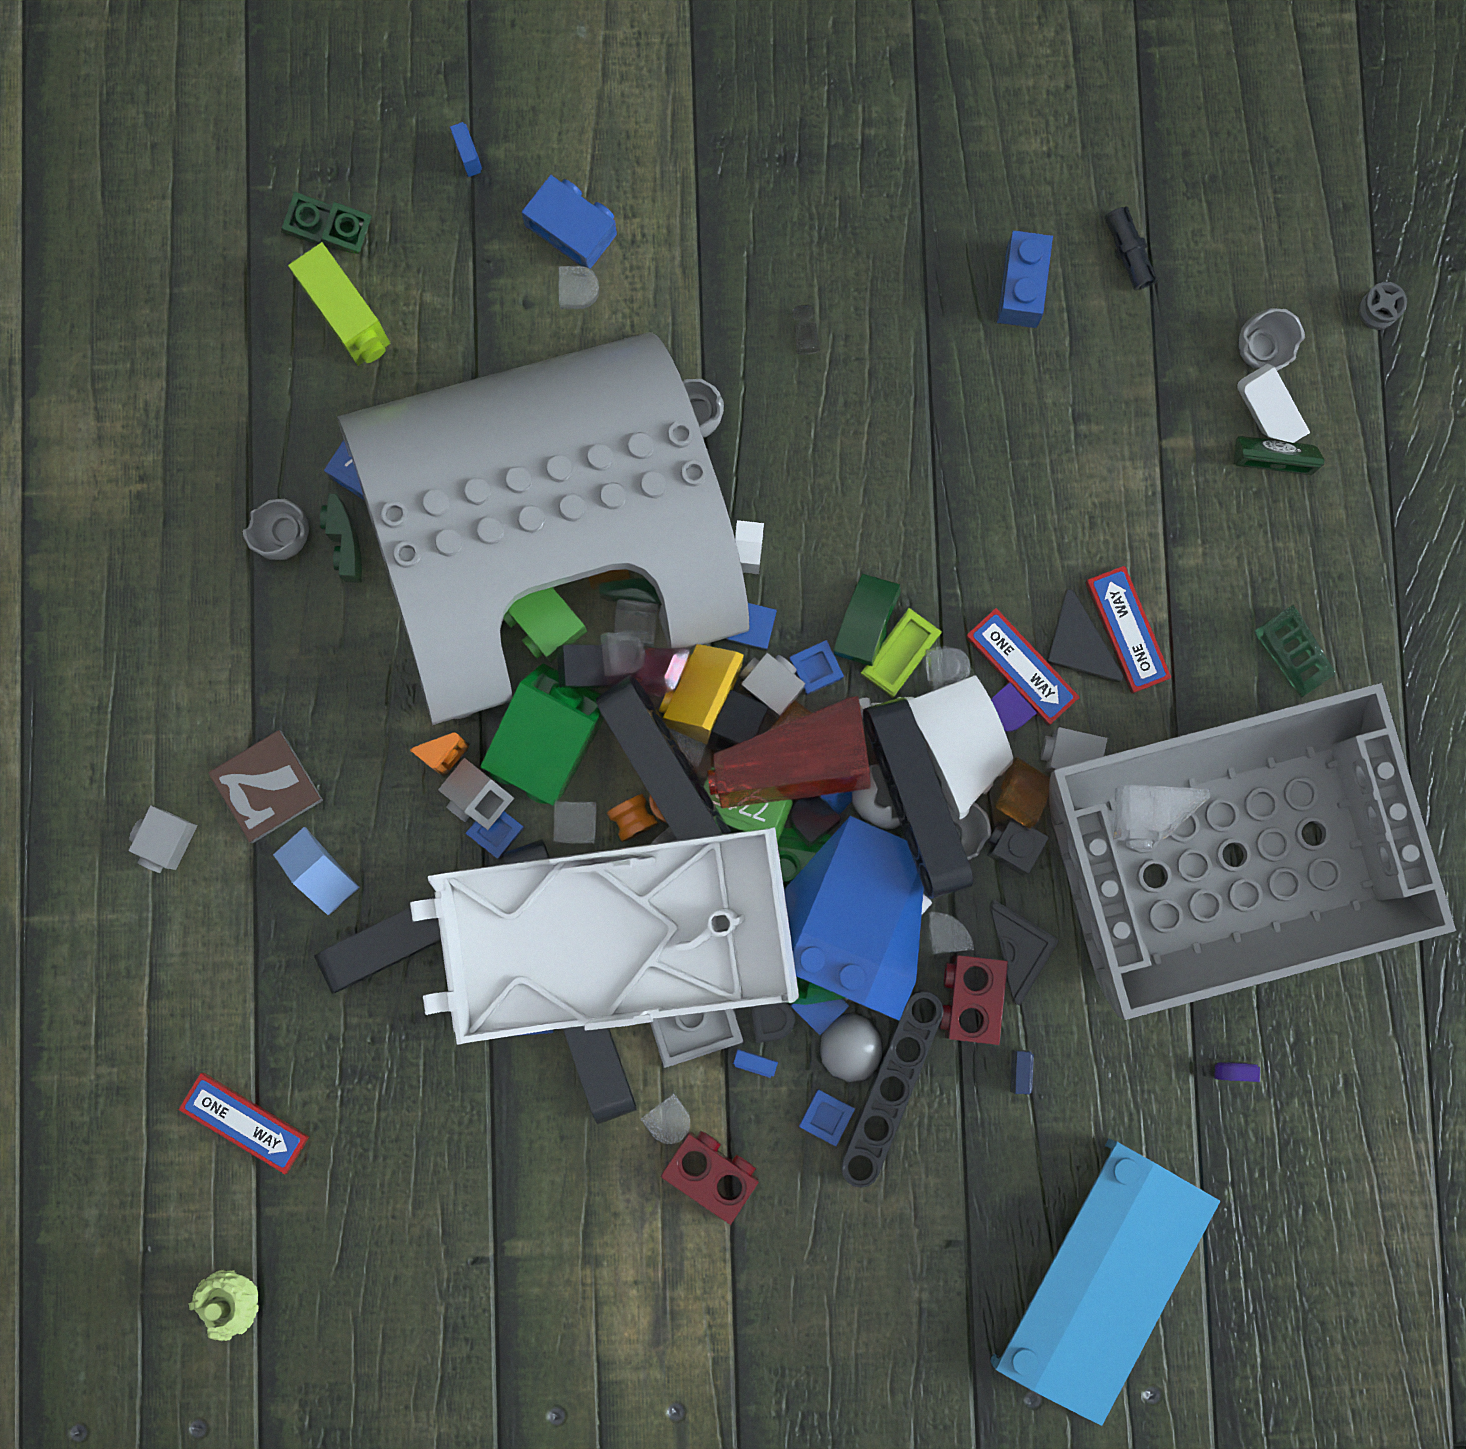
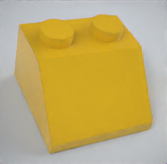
[659,644,744,745]

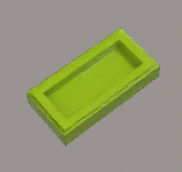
[860,608,942,698]

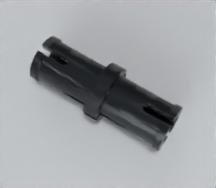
[1104,206,1158,291]

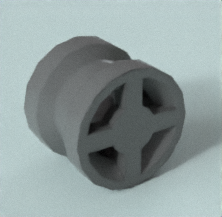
[1358,282,1407,330]

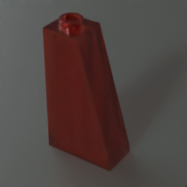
[707,696,871,809]

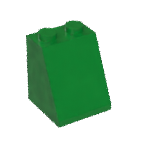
[480,663,604,806]

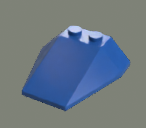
[784,816,924,1020]

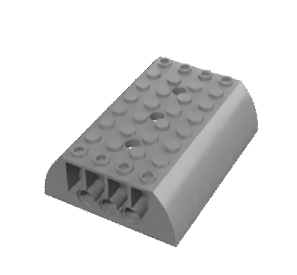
[1049,683,1456,1020]

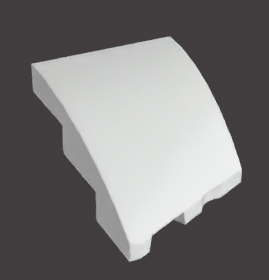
[908,675,1013,819]

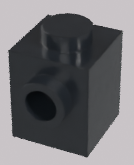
[706,690,768,763]
[987,817,1049,876]

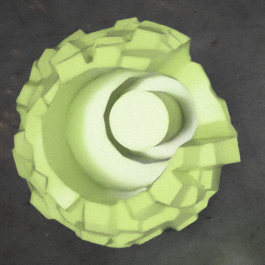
[188,1270,259,1341]

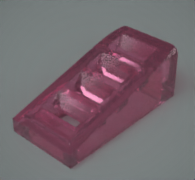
[634,648,690,697]

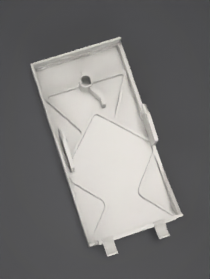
[410,827,799,1045]

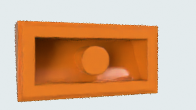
[410,732,469,776]

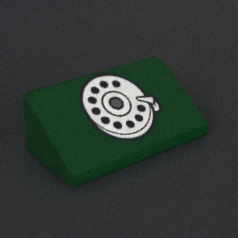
[1233,436,1324,475]

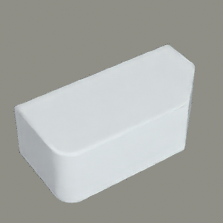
[1237,363,1310,443]
[735,520,764,574]

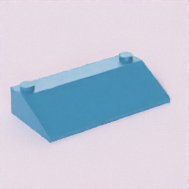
[990,1138,1220,1426]

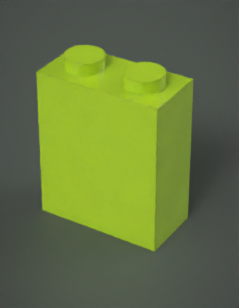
[288,242,391,366]

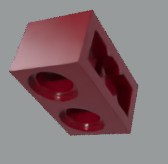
[939,955,1008,1045]
[660,1130,759,1225]

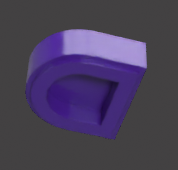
[991,683,1037,733]
[1214,1062,1260,1082]

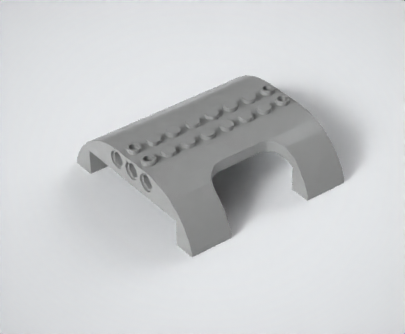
[337,332,749,725]

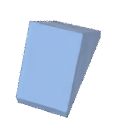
[273,827,360,915]

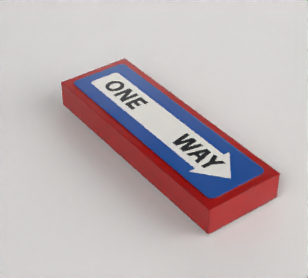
[1085,566,1172,694]
[965,608,1080,726]
[178,1073,309,1174]

